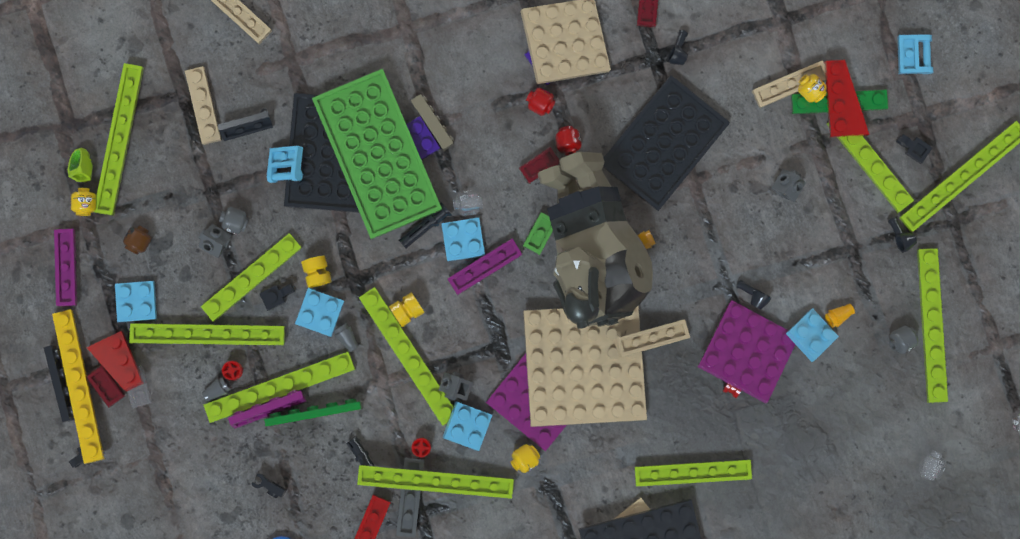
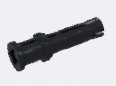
[399,202,452,249]

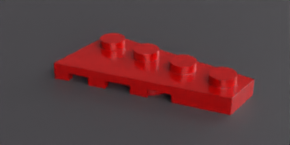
[825,60,869,137]

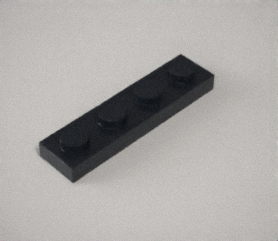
[43,345,75,422]

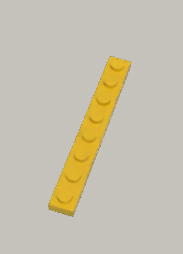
[52,309,105,464]

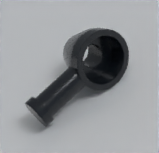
[667,30,688,65]
[888,217,917,253]
[736,280,772,309]

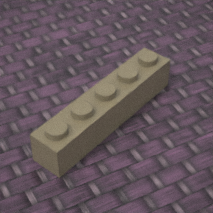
[411,94,454,151]

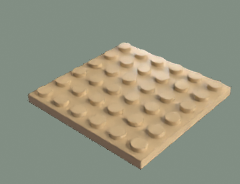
[523,306,647,427]

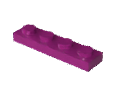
[54,229,77,307]
[448,238,523,295]
[228,390,307,429]

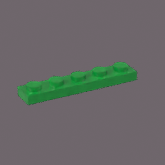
[791,90,888,114]
[264,399,363,427]

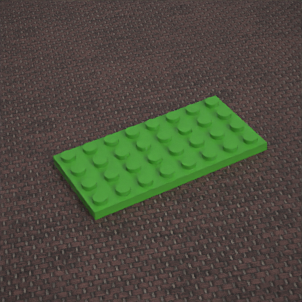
[312,69,442,239]

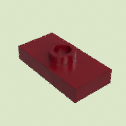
[637,0,658,28]
[519,147,560,184]
[86,365,125,408]

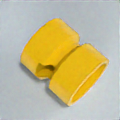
[301,255,332,288]
[389,292,425,327]

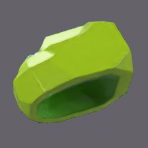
[68,148,93,182]

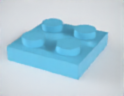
[441,218,485,262]
[115,281,157,322]
[295,288,345,337]
[786,308,839,362]
[442,401,492,451]

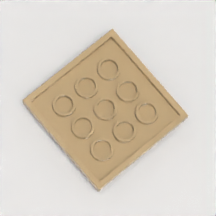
[520,0,611,84]

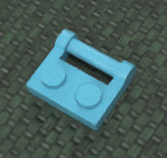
[897,35,933,74]
[267,146,303,183]

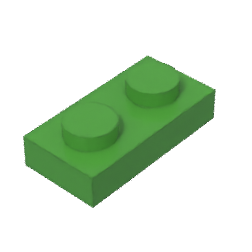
[523,212,553,255]

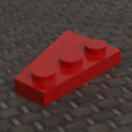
[86,331,144,392]

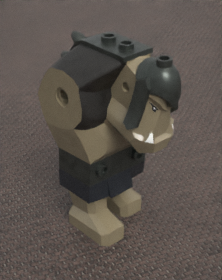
[538,152,653,329]

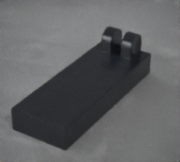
[218,108,273,141]

